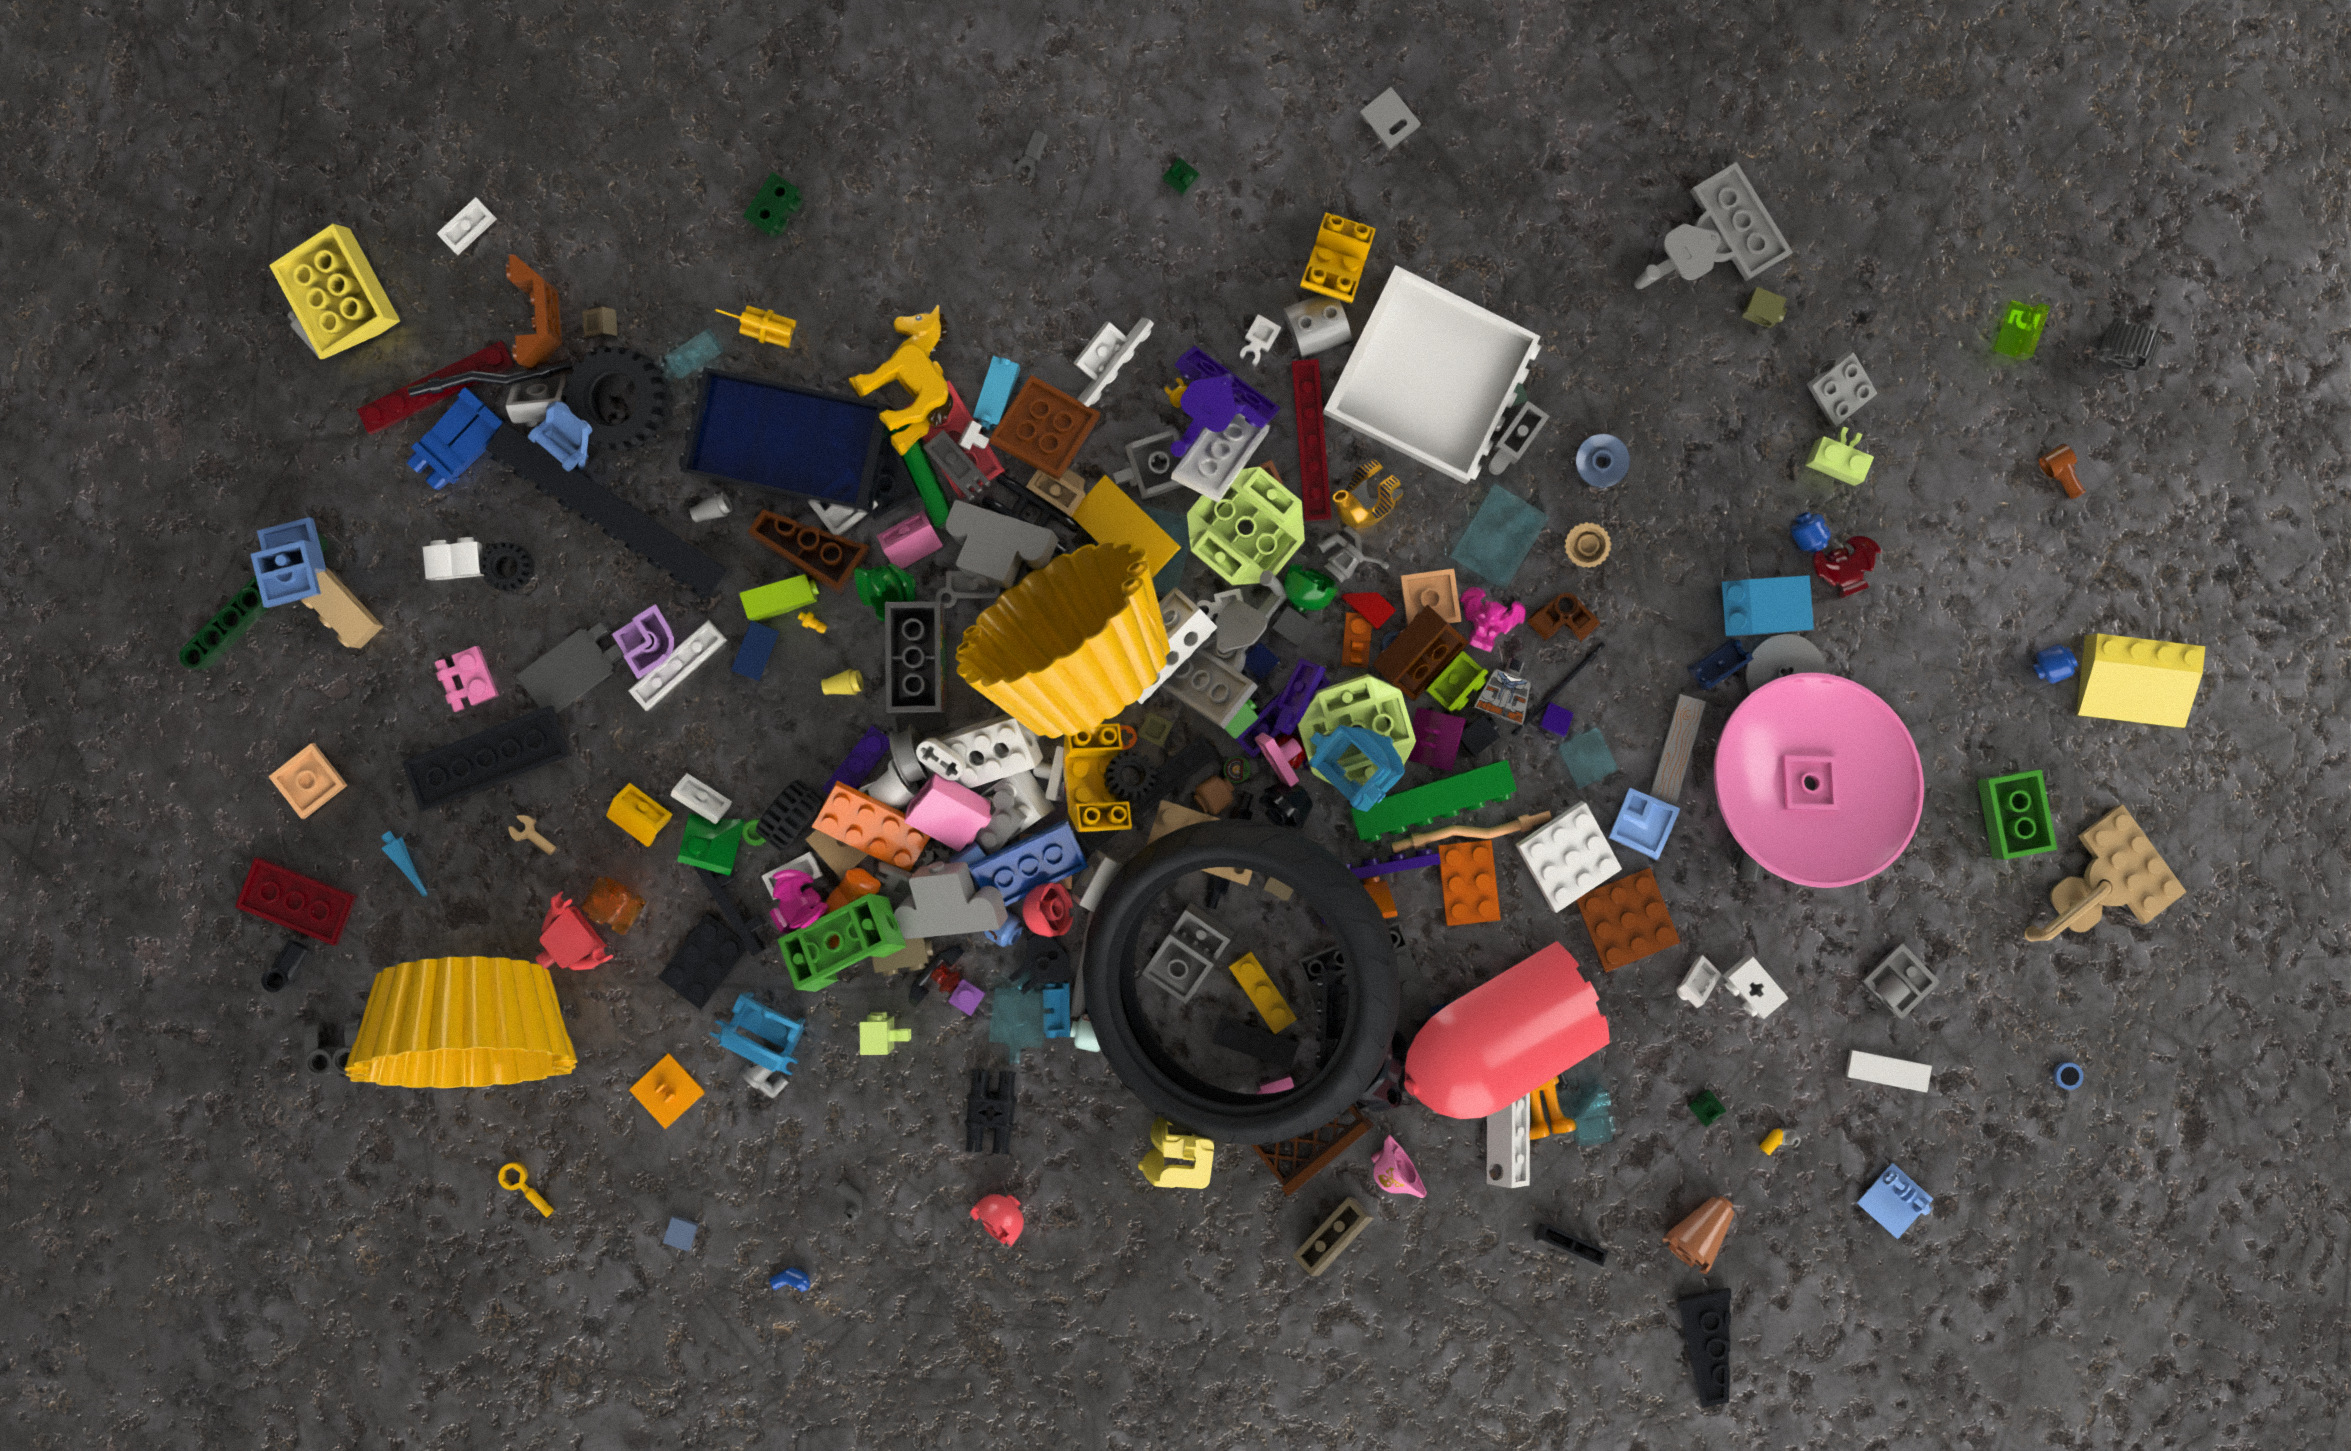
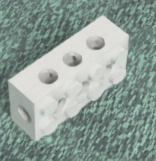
[1137,587,1217,704]
[924,713,1043,789]

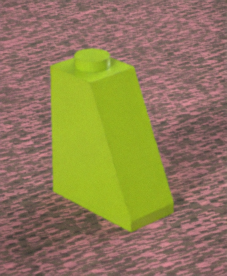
[739,574,820,623]

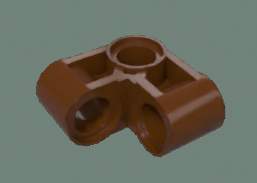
[1526,592,1600,643]

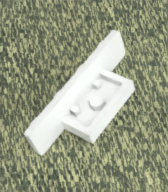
[1073,317,1154,407]

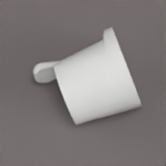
[858,759,920,810]

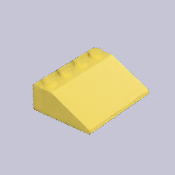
[269,224,400,359]
[2076,633,2206,728]

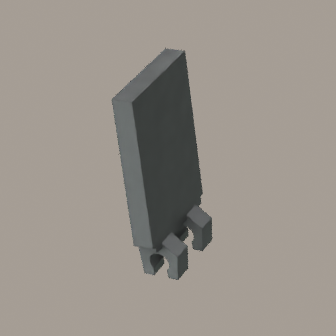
[516,622,624,714]

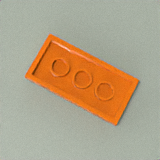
[812,781,931,872]

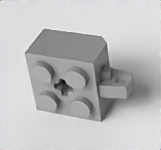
[1112,428,1185,500]

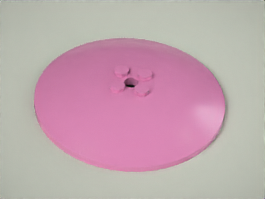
[1714,673,1924,888]

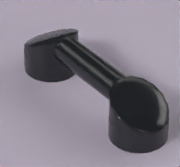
[909,946,965,1008]

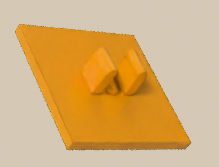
[629,1053,705,1129]

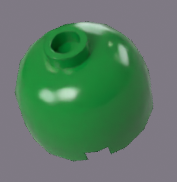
[1283,563,1339,613]

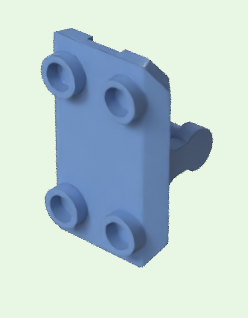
[528,401,592,471]

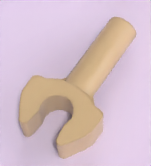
[508,815,557,855]

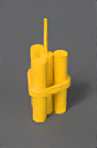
[715,305,797,348]

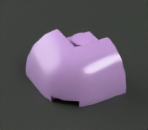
[612,604,674,679]

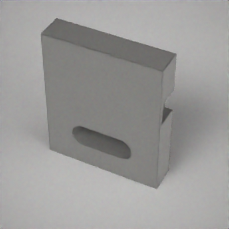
[1359,87,1421,151]

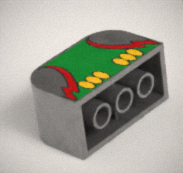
[885,601,947,713]

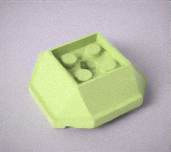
[1187,467,1305,586]
[1297,674,1416,786]

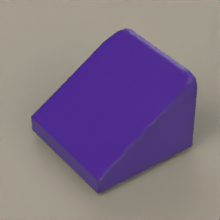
[1538,702,1574,738]

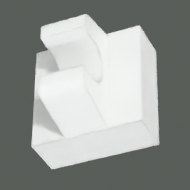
[957,420,989,450]

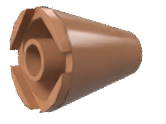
[1662,1196,1735,1274]

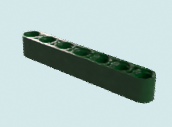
[179,532,328,670]

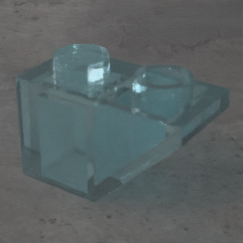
[1572,1084,1615,1146]

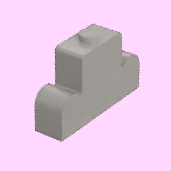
[946,499,1059,589]
[894,861,1008,939]

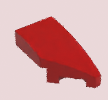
[1341,592,1396,631]

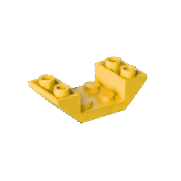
[1300,212,1376,304]
[1062,724,1132,832]

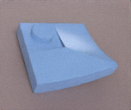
[1608,788,1680,860]

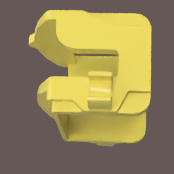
[1138,1116,1214,1189]

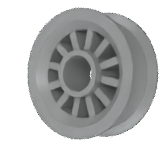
[889,724,930,787]

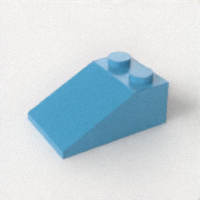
[1722,576,1814,637]

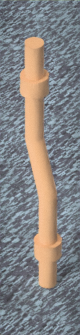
[1390,811,1552,853]

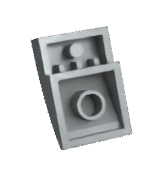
[1142,902,1234,1004]

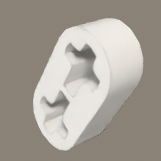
[916,737,966,781]

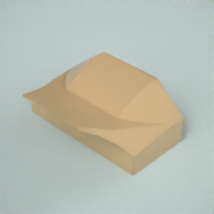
[1026,468,1086,517]

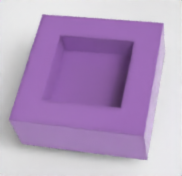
[948,978,986,1016]

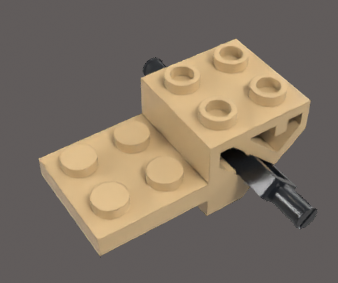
[1146,791,1254,910]

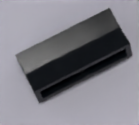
[1533,1223,1608,1268]

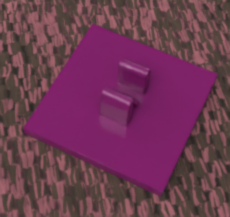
[1407,707,1466,771]

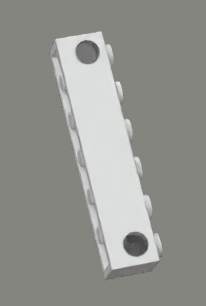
[1486,1092,1530,1188]

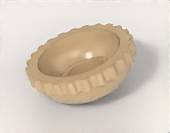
[1564,522,1612,568]

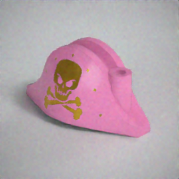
[1371,1135,1427,1198]

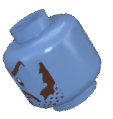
[983,909,1023,947]

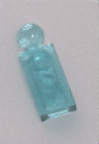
[657,328,724,382]

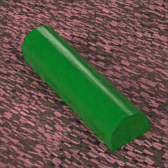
[891,423,951,529]

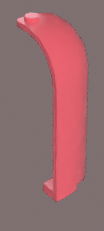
[1404,941,1610,1119]

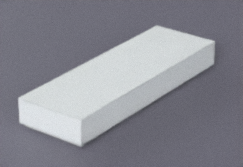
[1845,1049,1932,1092]

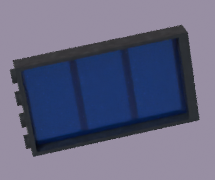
[679,367,895,514]

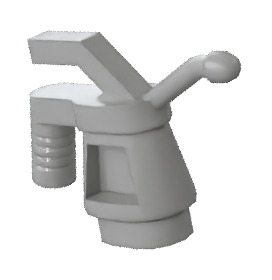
[1317,525,1389,584]

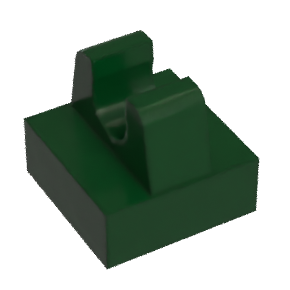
[1162,157,1200,197]
[1687,1089,1727,1128]

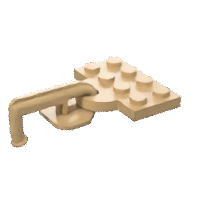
[2024,804,2186,942]

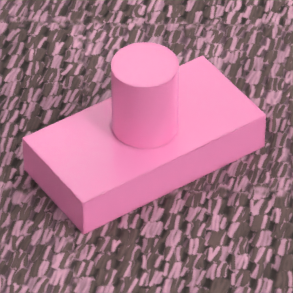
[1254,732,1302,787]

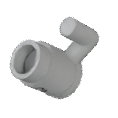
[738,1060,789,1098]

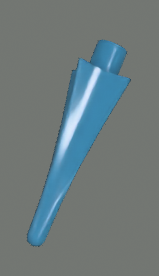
[381,831,427,897]

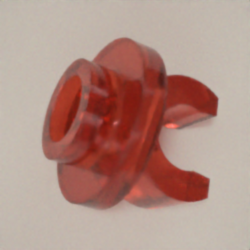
[931,966,960,994]

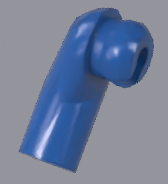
[769,1267,811,1292]

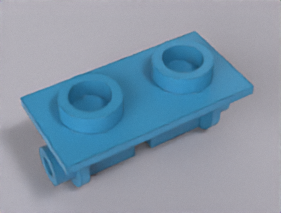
[1042,982,1070,1038]

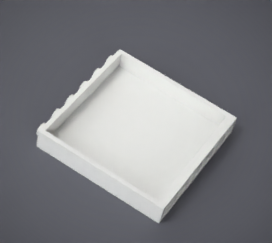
[1323,265,1541,484]

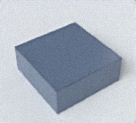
[663,1215,699,1251]

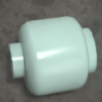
[1070,1014,1101,1052]

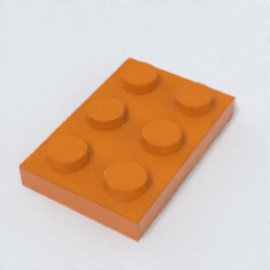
[1437,840,1500,926]

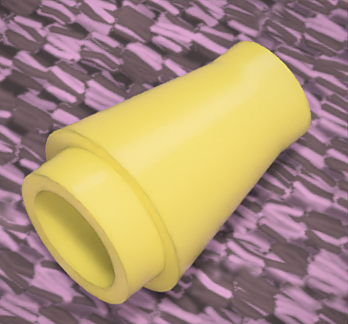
[821,668,864,695]

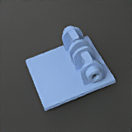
[1857,1163,1933,1239]

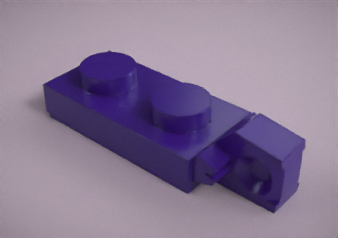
[1274,658,1326,735]

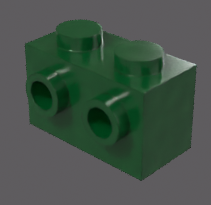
[743,171,803,240]

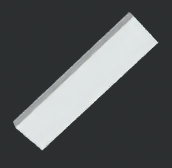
[628,620,727,711]

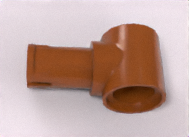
[2039,444,2086,499]

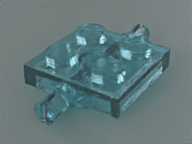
[989,972,1048,1064]

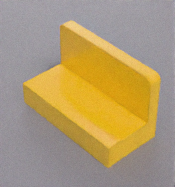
[606,783,673,847]

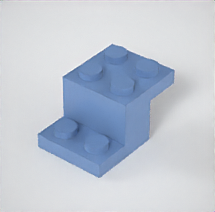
[250,517,327,608]

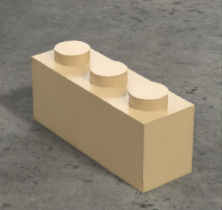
[301,568,384,649]

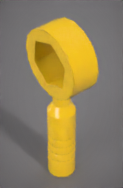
[498,1162,554,1218]

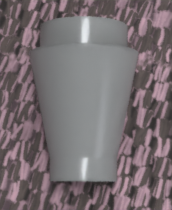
[690,491,732,523]

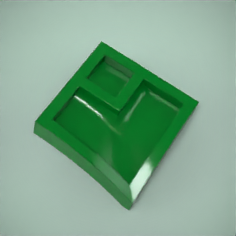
[677,813,745,876]

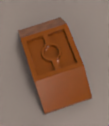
[506,254,562,369]

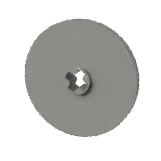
[1745,634,1827,694]

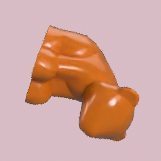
[820,868,881,948]

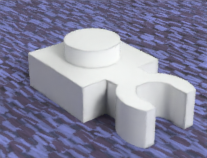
[1240,314,1281,366]
[1197,588,1244,620]

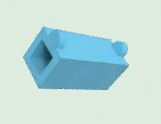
[973,356,1020,431]

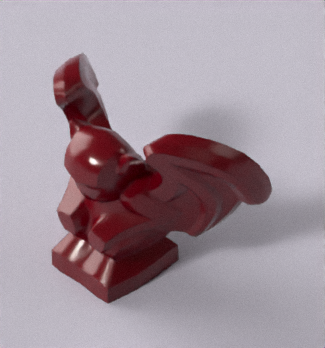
[1812,536,1882,599]

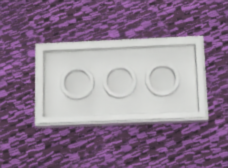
[1171,413,1270,503]

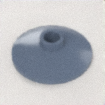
[1576,434,1630,488]

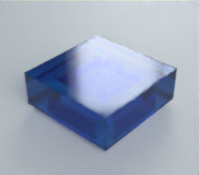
[1245,642,1280,680]

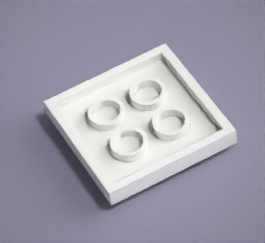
[1515,801,1622,913]

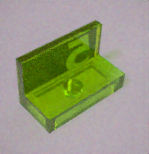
[1993,300,2050,362]

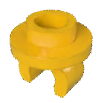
[1164,378,1189,408]

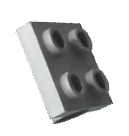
[1807,350,1877,427]
[1861,942,1940,1019]

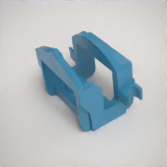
[1309,725,1405,812]
[710,991,806,1075]

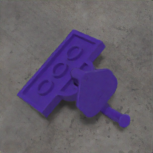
[1170,345,1280,457]

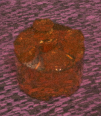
[581,875,647,935]

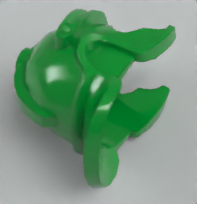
[854,563,916,622]

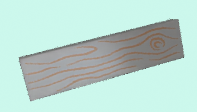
[1649,694,1706,805]

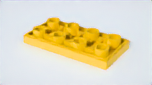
[1072,475,1181,579]

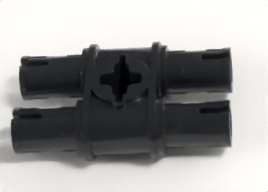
[964,1069,1017,1154]

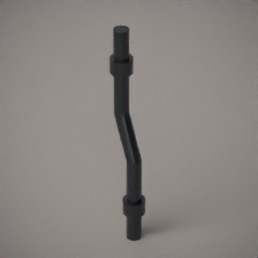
[408,358,573,397]

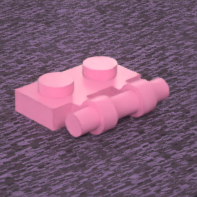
[435,646,499,713]

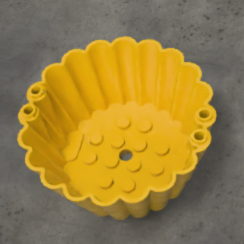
[955,540,1170,738]
[344,956,578,1088]

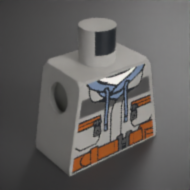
[1471,658,1531,725]

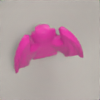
[1459,587,1526,652]
[769,869,829,934]

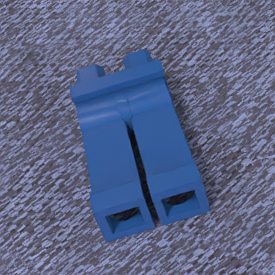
[406,387,507,490]

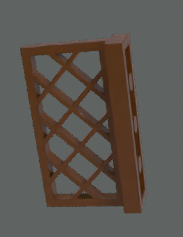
[1251,1104,1374,1196]

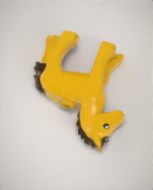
[849,305,953,456]

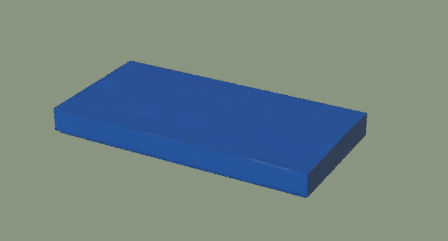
[968,819,1089,907]

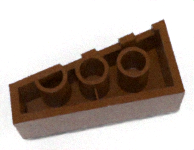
[748,510,870,596]

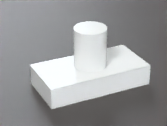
[1033,746,1065,802]
[1676,955,1721,1008]

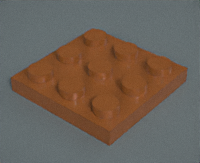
[989,375,1100,481]
[1575,867,1681,973]

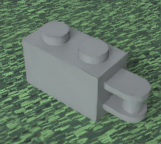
[1488,401,1550,475]

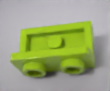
[1425,650,1488,712]

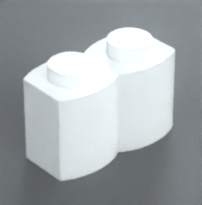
[423,537,484,581]

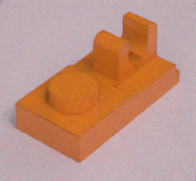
[1341,612,1372,668]

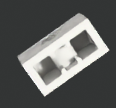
[1722,955,1788,1019]

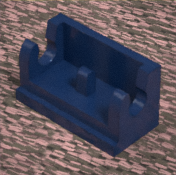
[731,620,779,681]
[1688,638,1754,690]

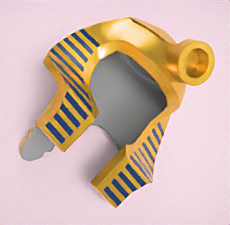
[1333,459,1403,529]

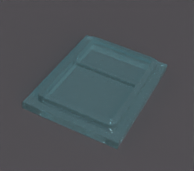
[1450,484,1549,590]

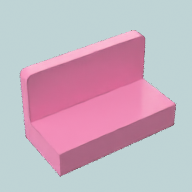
[876,510,943,569]

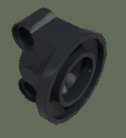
[1332,1031,1406,1112]

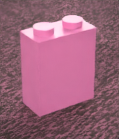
[904,772,992,852]

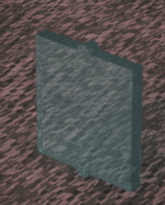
[1558,727,1618,789]

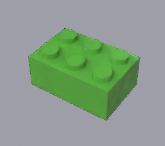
[1977,769,2057,860]

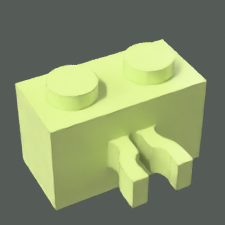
[1805,427,1874,486]
[860,1011,911,1055]

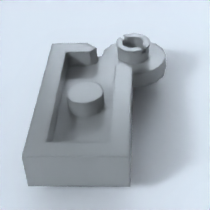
[975,790,1027,854]

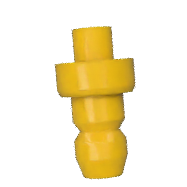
[798,611,827,634]

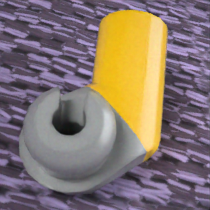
[1759,1128,1801,1156]

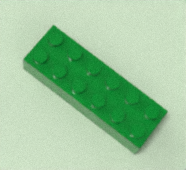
[1347,760,1517,843]

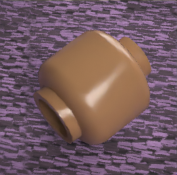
[1193,775,1235,815]

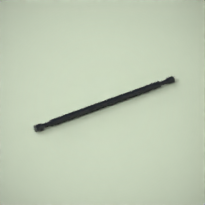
[1512,642,1605,736]

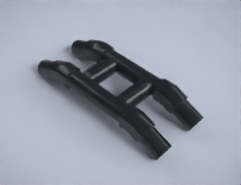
[982,473,1081,555]

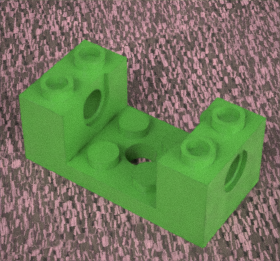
[778,893,907,992]

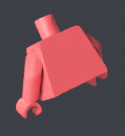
[535,891,613,971]

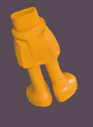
[1529,1076,1577,1140]

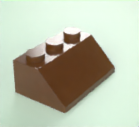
[1372,604,1469,701]

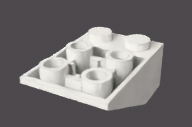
[976,770,1055,855]

